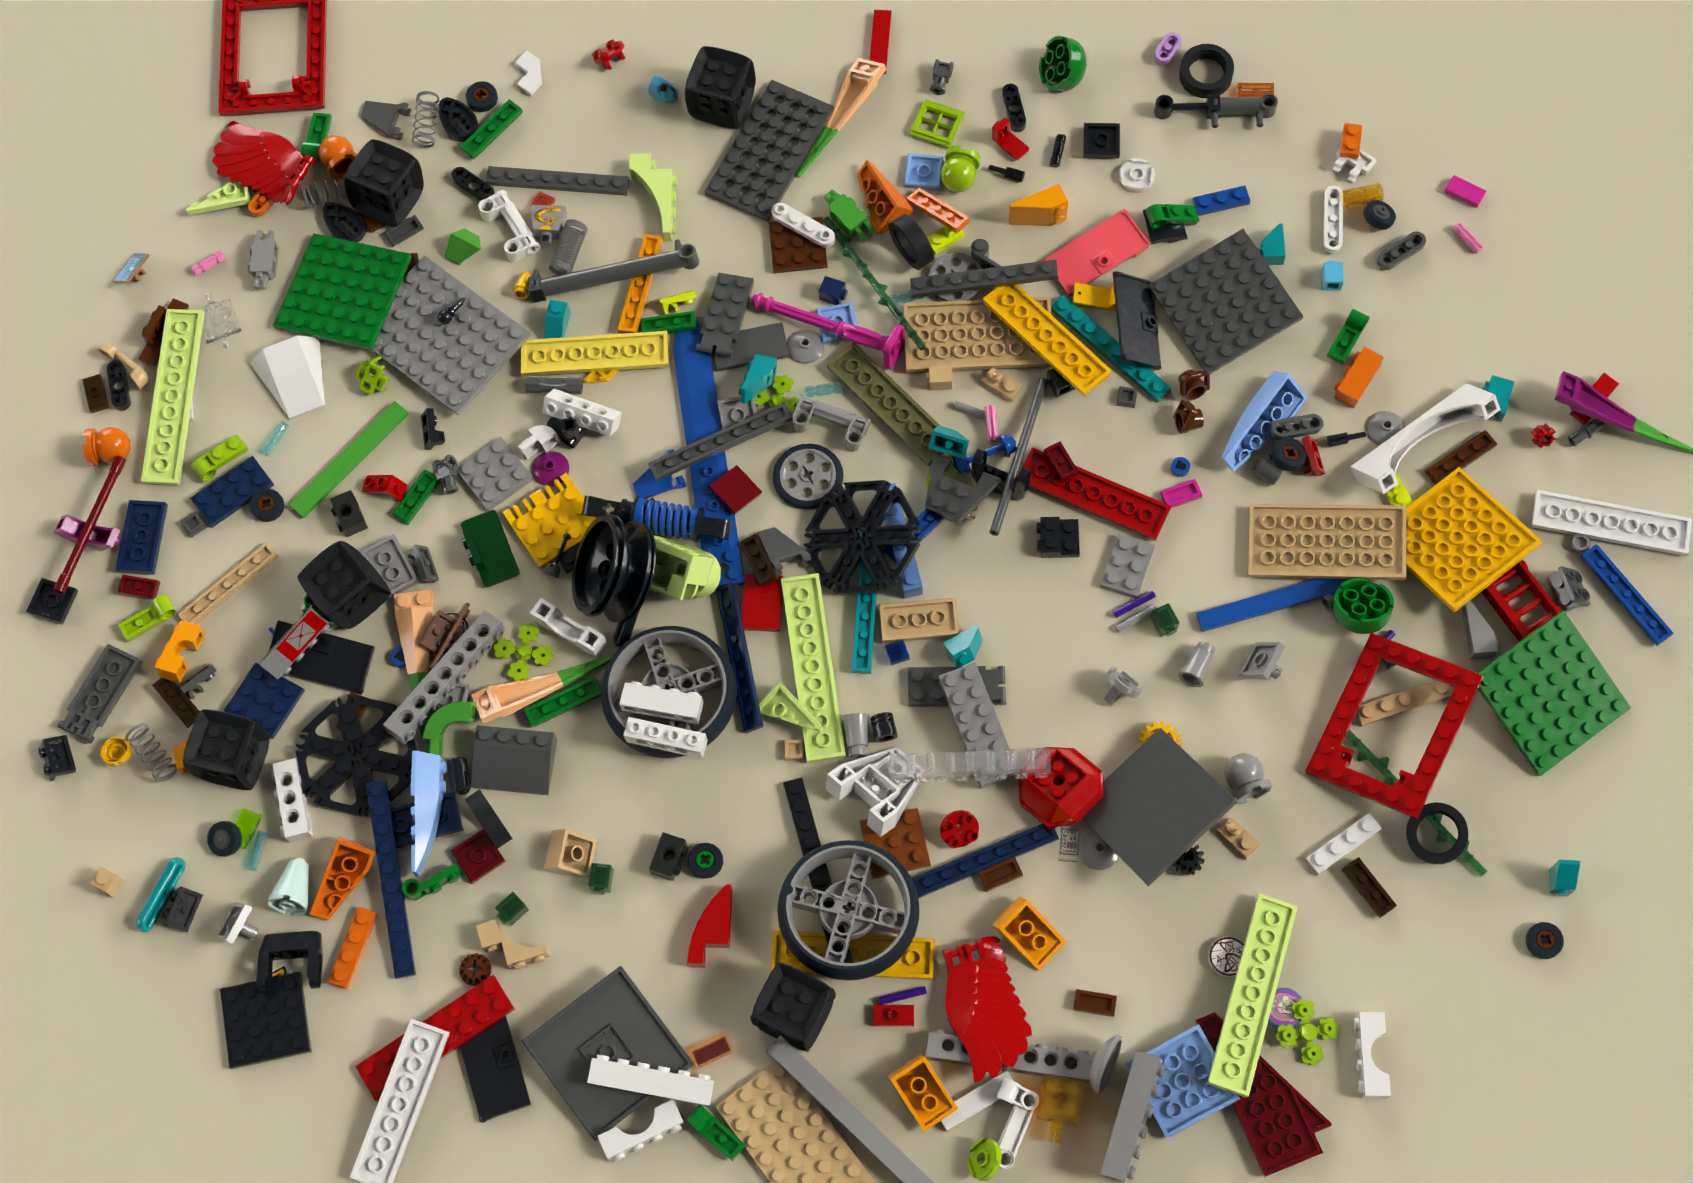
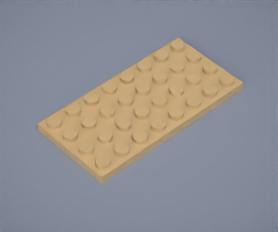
[903,297,1052,373]
[1248,503,1406,580]
[716,1061,876,1183]

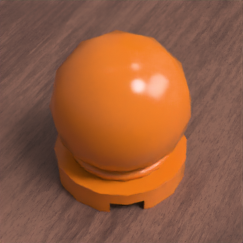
[318,135,357,182]
[83,427,131,466]

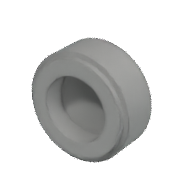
[1570,534,1591,554]

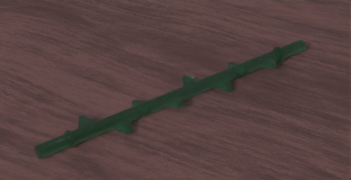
[823,216,926,350]
[1345,729,1487,876]

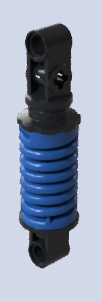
[581,495,732,543]

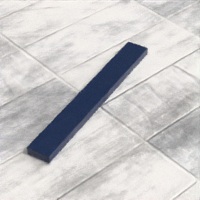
[716,583,764,733]
[911,824,1059,899]

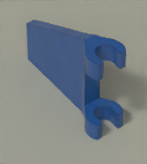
[633,449,687,499]

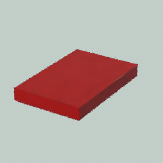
[742,574,783,632]

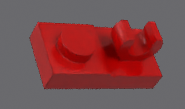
[1302,435,1326,476]

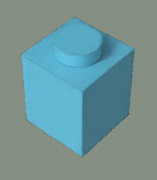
[1321,261,1344,291]

